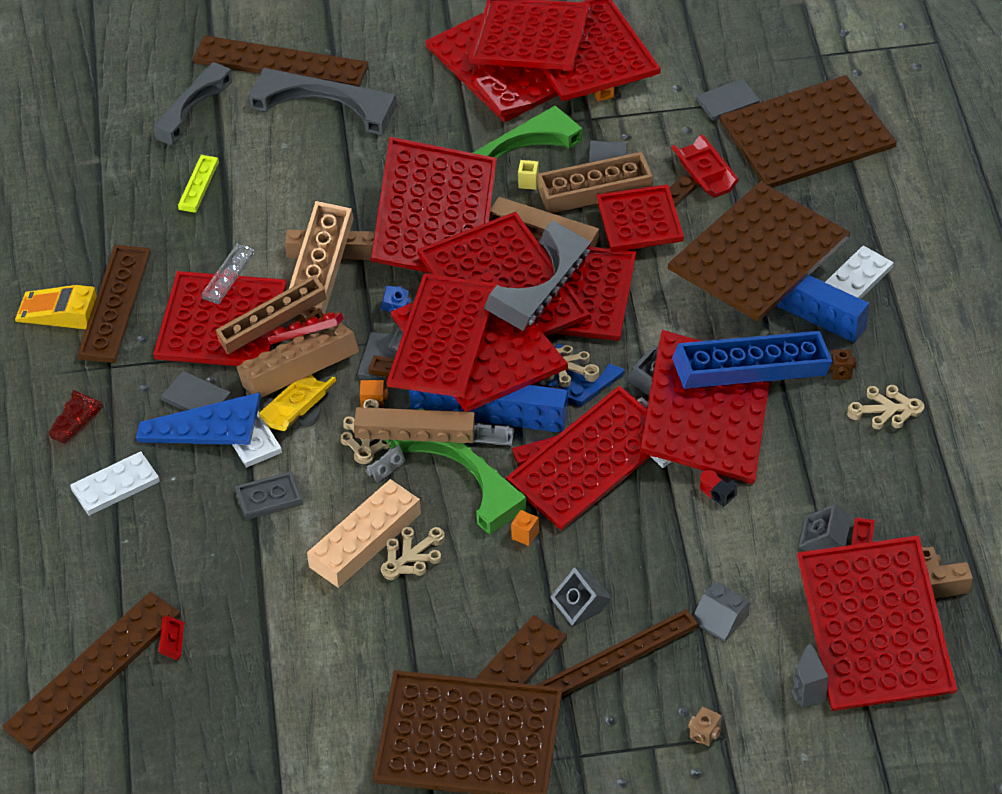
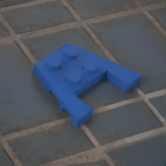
[548,344,625,407]

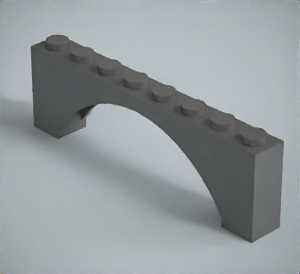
[249,68,397,135]
[484,220,591,331]

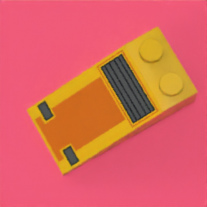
[15,285,97,329]

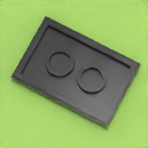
[696,79,760,121]
[358,332,402,383]
[161,371,231,411]
[235,471,303,520]

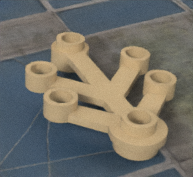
[543,345,599,387]
[847,385,924,429]
[341,399,392,464]
[381,527,445,580]

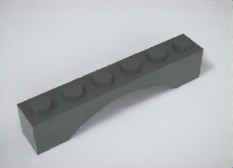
[153,62,232,146]

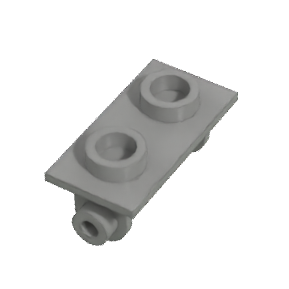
[473,423,514,446]
[366,445,406,483]

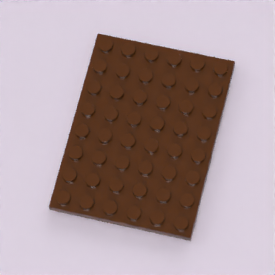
[719,75,897,188]
[668,181,850,322]
[373,670,562,794]

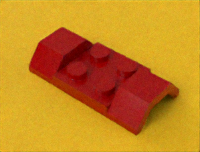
[671,134,739,198]

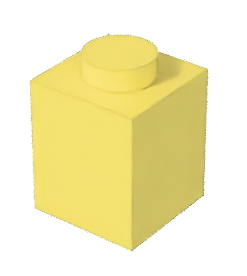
[518,160,539,190]

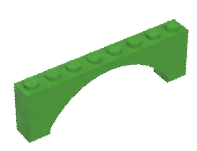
[473,106,583,159]
[386,408,526,535]

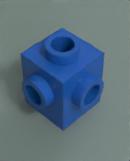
[380,285,411,313]

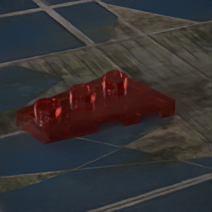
[48,390,103,444]

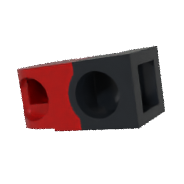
[700,470,738,507]

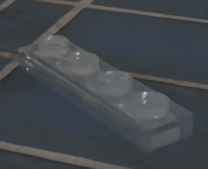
[202,244,254,304]

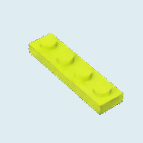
[178,155,219,213]

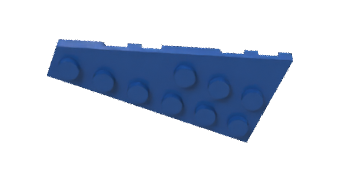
[136,393,261,445]

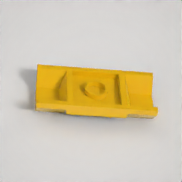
[259,374,336,431]

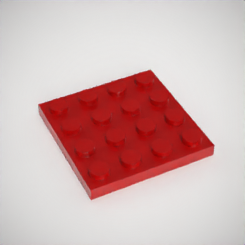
[596,184,684,252]

